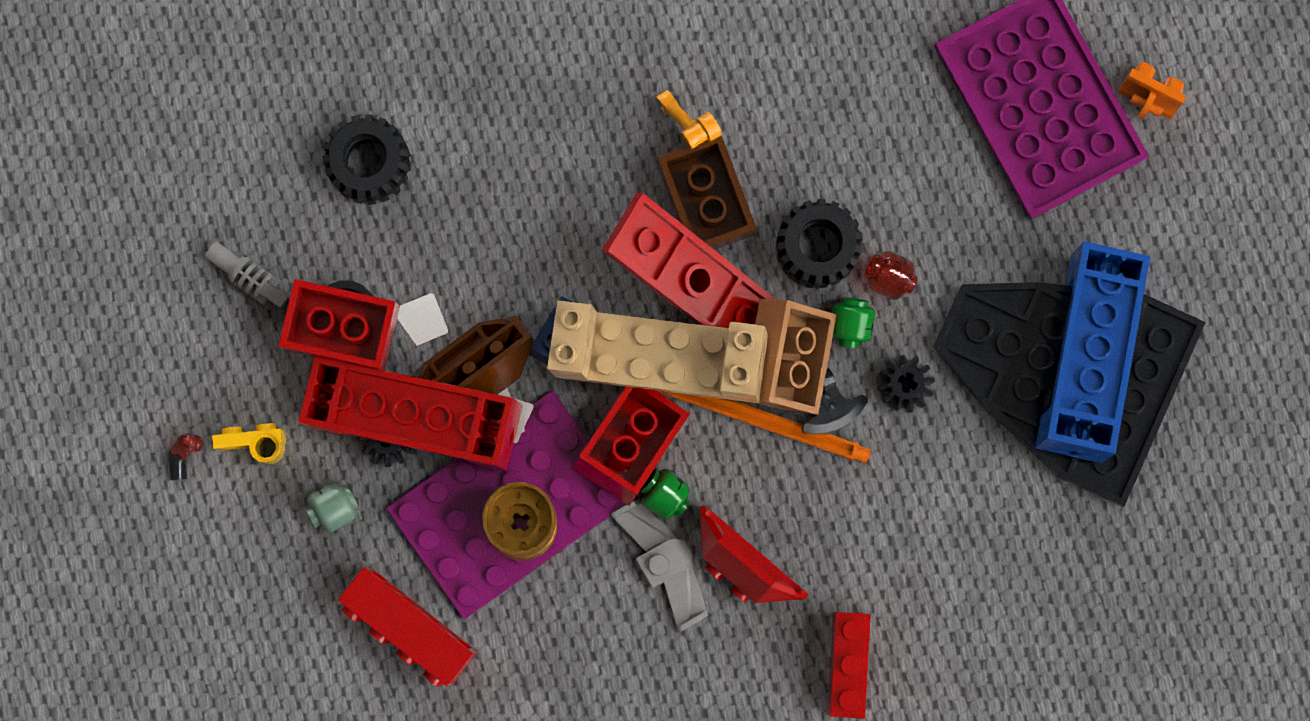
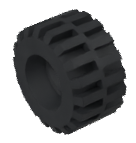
[322,114,411,205]
[775,199,863,289]

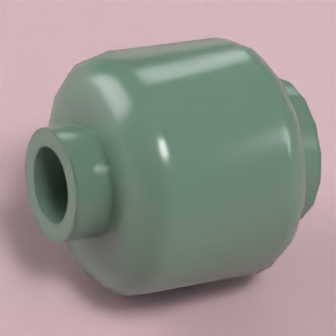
[305,482,359,533]

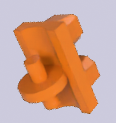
[1117,62,1186,120]

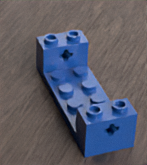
[1035,241,1151,463]

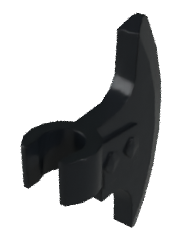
[801,368,868,434]

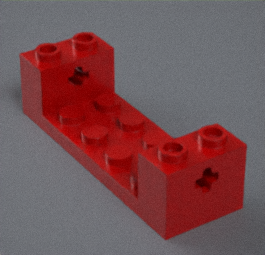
[298,356,523,472]

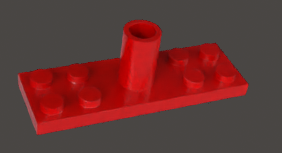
[601,193,775,328]

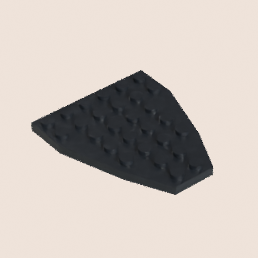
[933,282,1206,507]

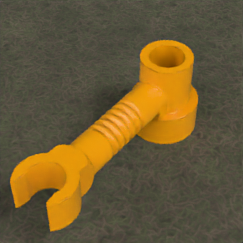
[655,90,722,150]

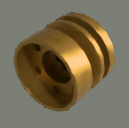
[482,482,558,561]

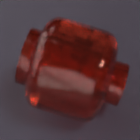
[865,250,918,300]

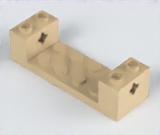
[547,300,768,403]

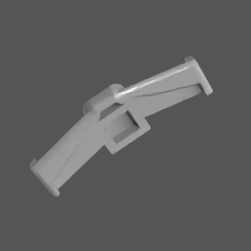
[610,498,708,633]

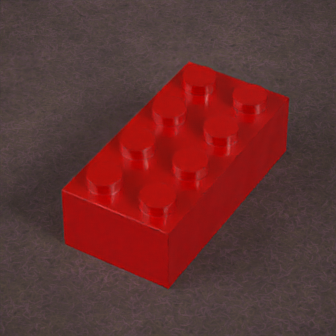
[338,567,478,688]

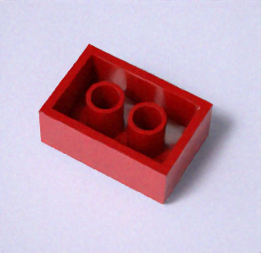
[278,279,400,371]
[573,387,690,506]

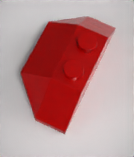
[699,505,809,604]

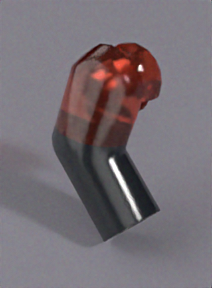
[168,433,202,481]

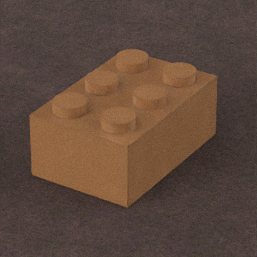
[755,299,836,415]

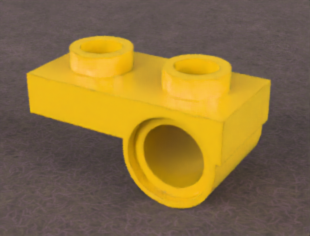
[212,423,286,464]

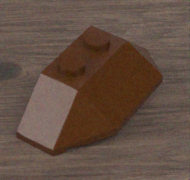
[417,316,534,395]

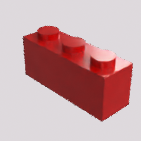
[827,612,871,719]

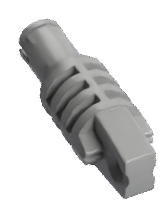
[205,242,290,309]

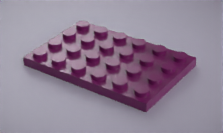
[934,0,1149,221]
[386,390,627,620]

